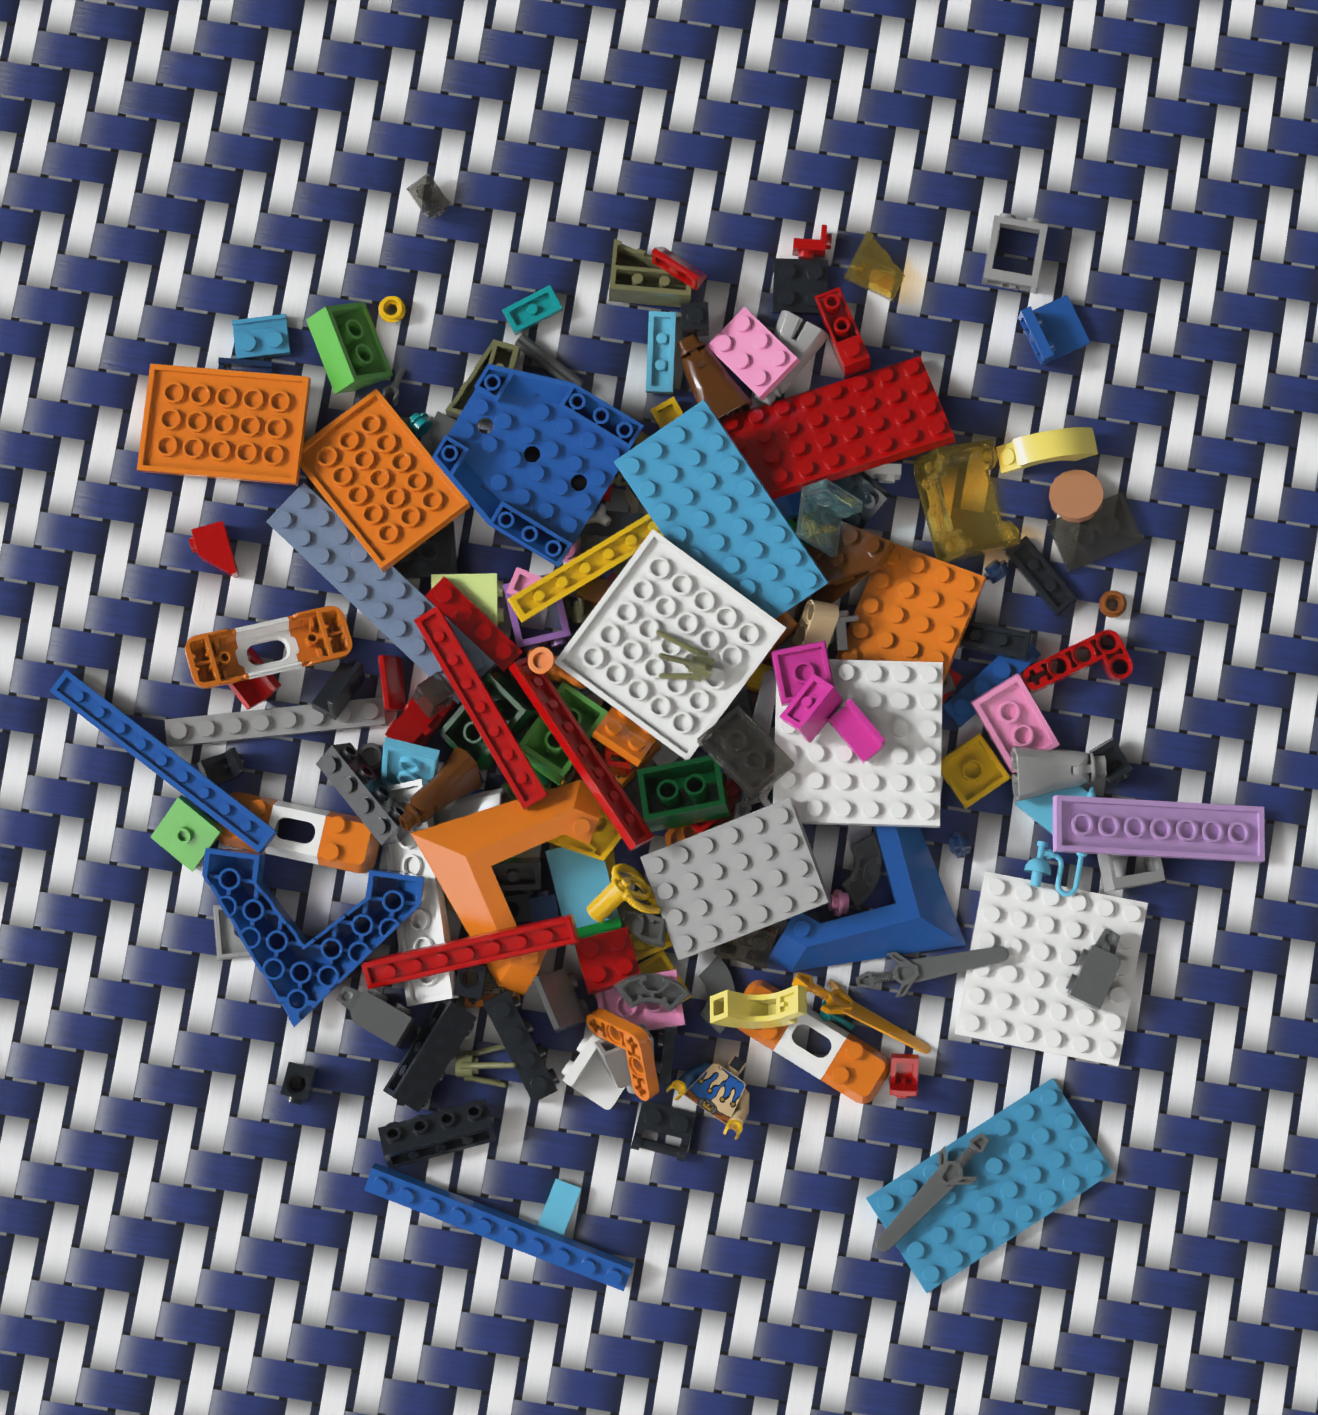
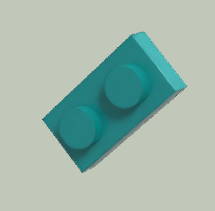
[502,285,563,335]

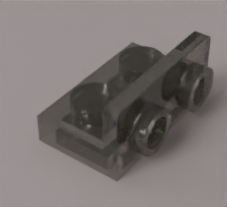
[714,926,778,969]

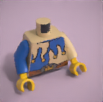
[666,1055,750,1140]

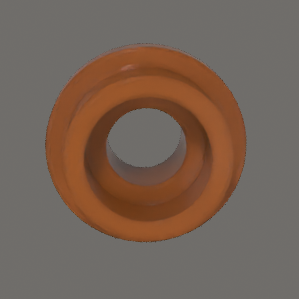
[1099,590,1127,618]

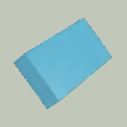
[538,1179,582,1236]

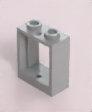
[982,213,1048,294]
[1097,854,1165,892]

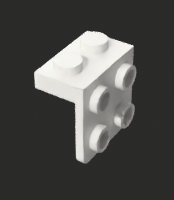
[561,1034,625,1110]

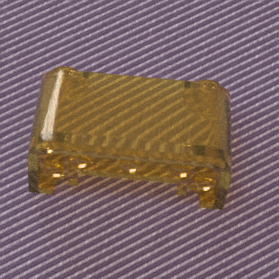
[914,439,1020,563]

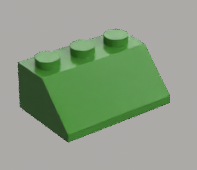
[306,301,393,394]
[519,681,608,785]

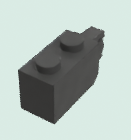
[1066,929,1121,1010]

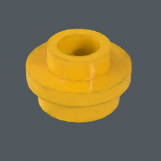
[378,296,406,323]

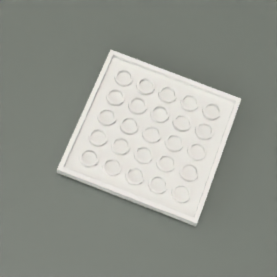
[554,529,786,760]
[773,659,943,828]
[954,871,1148,1066]

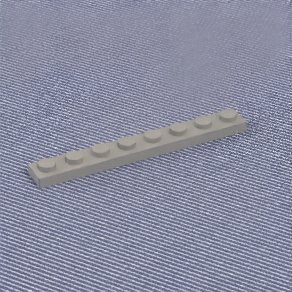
[165,697,386,748]

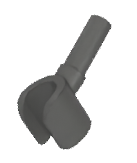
[383,368,405,407]

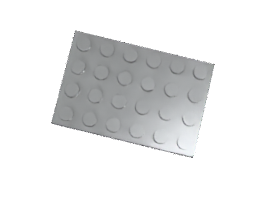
[640,797,831,961]

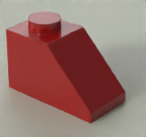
[189,521,240,578]

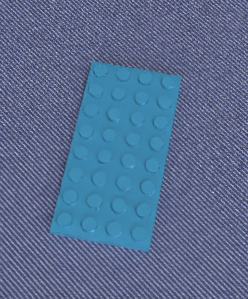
[614,399,829,619]
[866,1078,1113,1293]

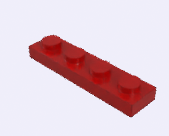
[425,576,523,673]

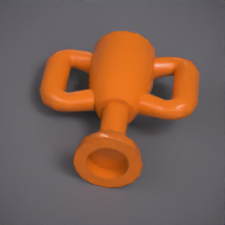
[527,647,586,689]

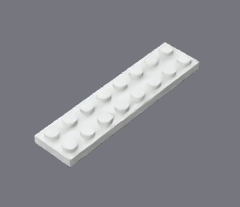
[385,779,459,1007]

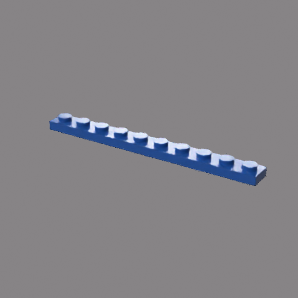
[50,670,278,854]
[364,1163,634,1291]

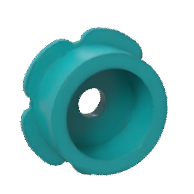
[407,412,432,438]

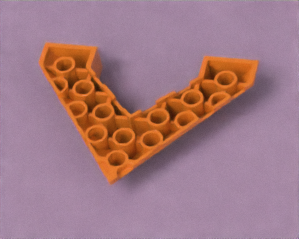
[411,779,602,996]

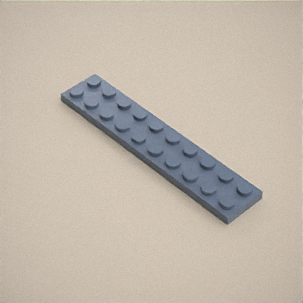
[266,482,497,705]

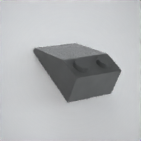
[533,968,590,1033]

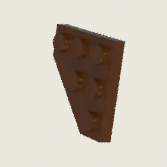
[806,515,895,595]

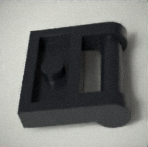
[631,1101,697,1162]

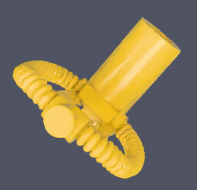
[586,863,661,923]

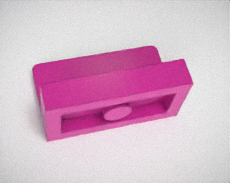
[779,673,843,743]
[828,699,886,764]

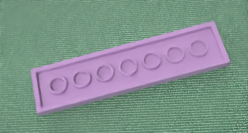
[1053,795,1265,863]

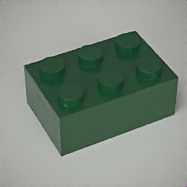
[438,672,537,771]
[637,754,731,832]

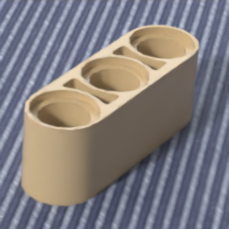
[790,600,839,648]

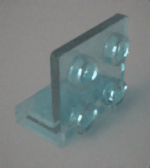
[796,479,863,557]

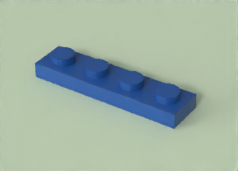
[942,643,1041,728]

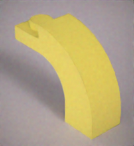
[996,427,1098,474]
[710,985,807,1029]

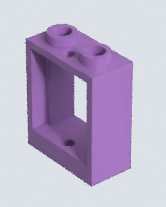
[503,574,571,654]

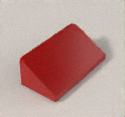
[652,247,707,290]
[378,655,407,713]

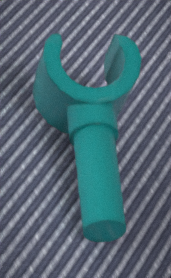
[820,1000,855,1030]

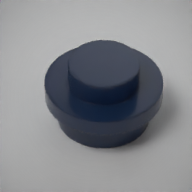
[984,559,1010,584]
[949,831,971,858]

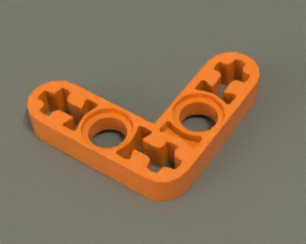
[586,1008,659,1101]

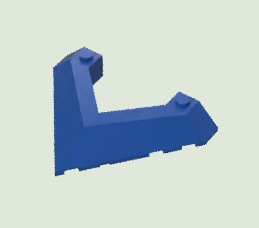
[767,826,966,971]
[202,848,425,1027]

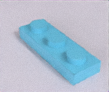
[646,311,676,394]

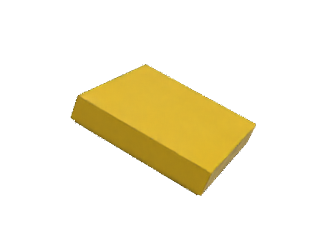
[941,733,1011,809]

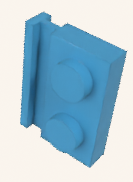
[232,314,291,360]

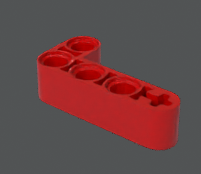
[1021,630,1133,693]

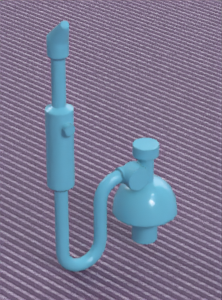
[1024,786,1096,897]

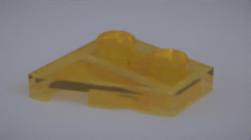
[844,231,905,302]

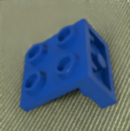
[1018,296,1090,366]

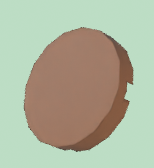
[1049,469,1104,523]

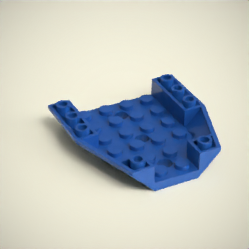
[432,364,644,567]

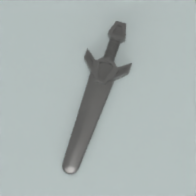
[725,669,776,819]
[856,946,1009,998]
[876,1133,989,1252]

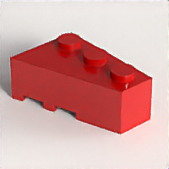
[385,677,458,747]

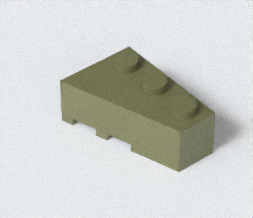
[609,239,692,307]
[445,339,521,429]

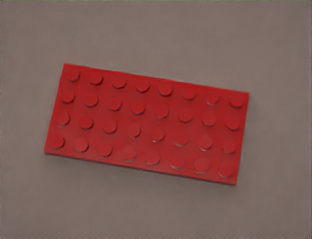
[719,356,955,499]

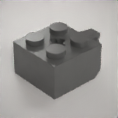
[336,986,415,1049]

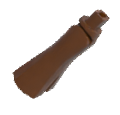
[677,334,753,419]
[399,747,482,832]

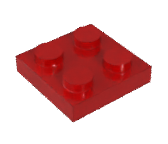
[574,926,641,995]

